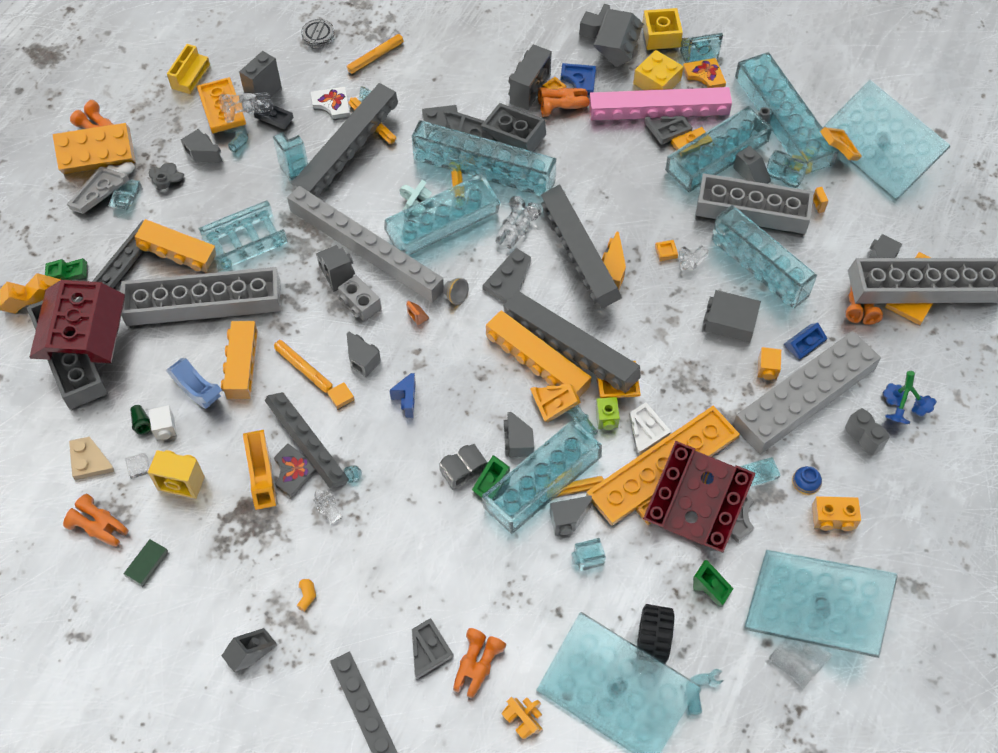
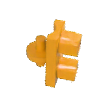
[501,697,543,739]

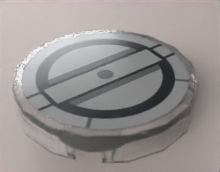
[301,19,335,48]

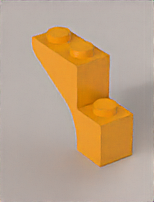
[0,273,61,314]
[243,430,276,510]

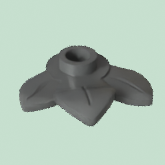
[149,163,184,189]

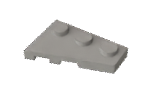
[67,166,130,214]

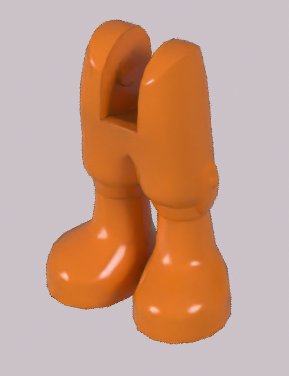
[538,87,590,118]
[70,100,114,129]
[846,286,883,325]
[63,494,129,547]
[453,628,506,698]

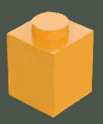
[757,347,782,380]

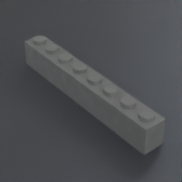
[292,83,398,197]
[541,184,622,309]
[503,291,641,393]

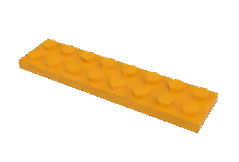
[586,405,740,526]

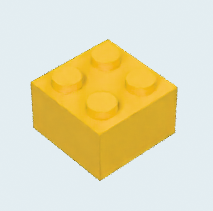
[642,8,683,50]
[633,50,684,90]
[148,450,205,499]

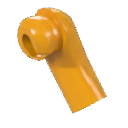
[296,579,316,612]

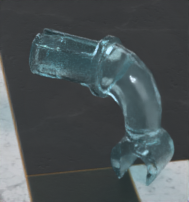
[224,126,248,153]
[683,669,724,715]

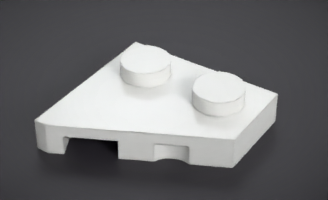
[630,402,671,455]

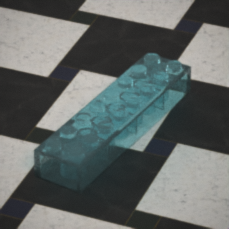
[735,52,839,176]
[411,120,557,196]

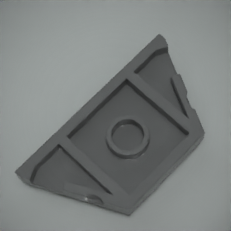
[445,109,501,156]

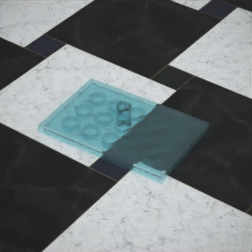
[818,80,950,200]
[744,550,898,658]
[536,612,700,753]

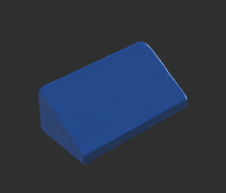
[784,322,828,360]

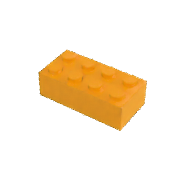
[52,123,136,174]

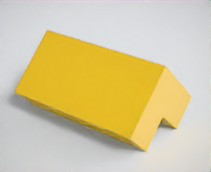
[167,44,210,94]

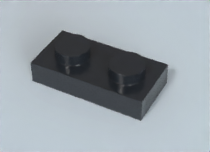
[254,101,294,129]

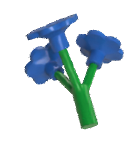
[883,371,937,424]

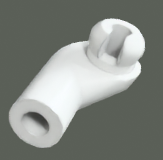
[107,162,135,175]

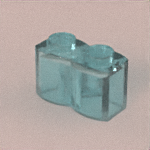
[767,150,808,188]

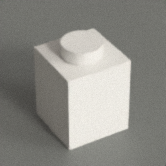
[148,405,176,440]

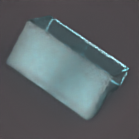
[273,132,308,181]

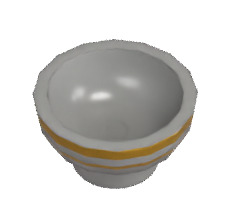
[443,278,469,305]

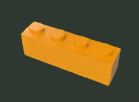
[135,219,216,273]
[221,321,258,399]

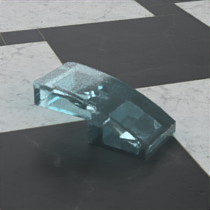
[108,179,141,210]

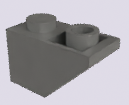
[181,129,222,163]
[347,331,381,377]
[504,412,534,458]

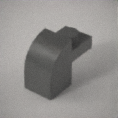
[579,3,610,38]

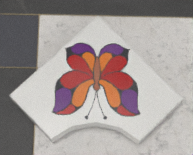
[311,87,350,119]

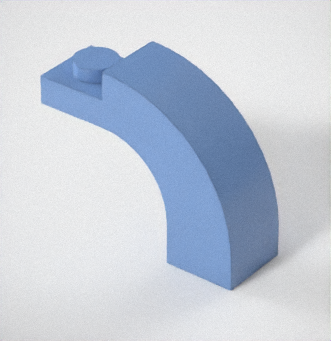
[166,358,222,409]

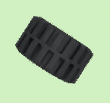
[636,604,675,664]

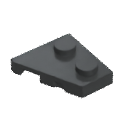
[644,116,693,145]
[412,618,454,679]

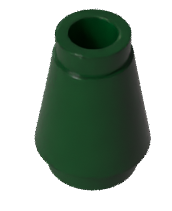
[130,405,151,435]

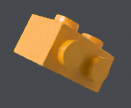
[812,496,861,531]

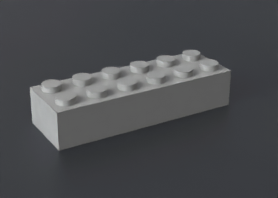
[695,173,814,234]

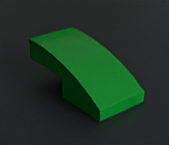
[45,258,87,280]

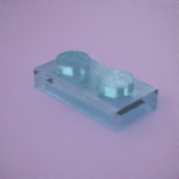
[740,457,780,487]

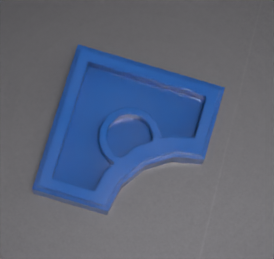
[560,63,596,95]

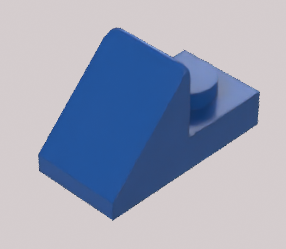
[390,373,416,418]

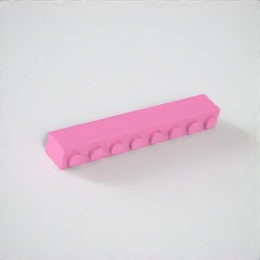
[589,87,732,120]

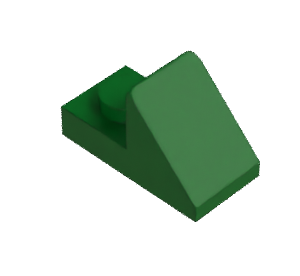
[472,455,510,502]
[693,560,734,606]

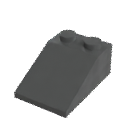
[481,103,546,158]

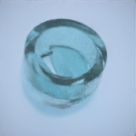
[344,465,362,483]

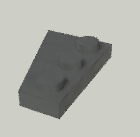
[482,248,531,303]

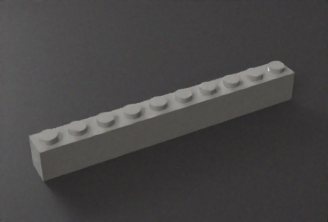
[287,186,444,303]

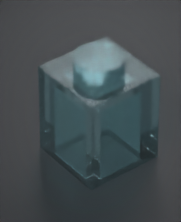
[571,538,606,571]

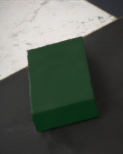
[123,539,168,586]

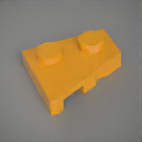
[530,384,581,423]

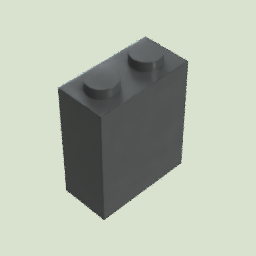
[239,50,282,108]
[703,290,761,343]

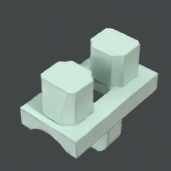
[399,180,432,215]

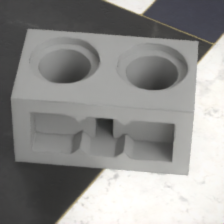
[338,275,382,321]

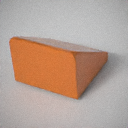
[406,301,429,325]

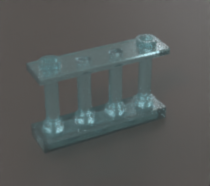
[198,200,288,271]

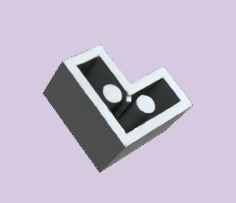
[316,245,355,292]

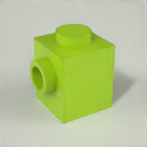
[595,397,620,430]

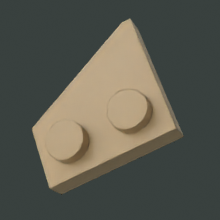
[69,436,114,480]

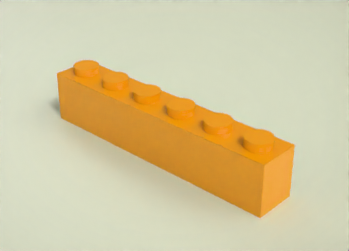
[486,310,591,398]

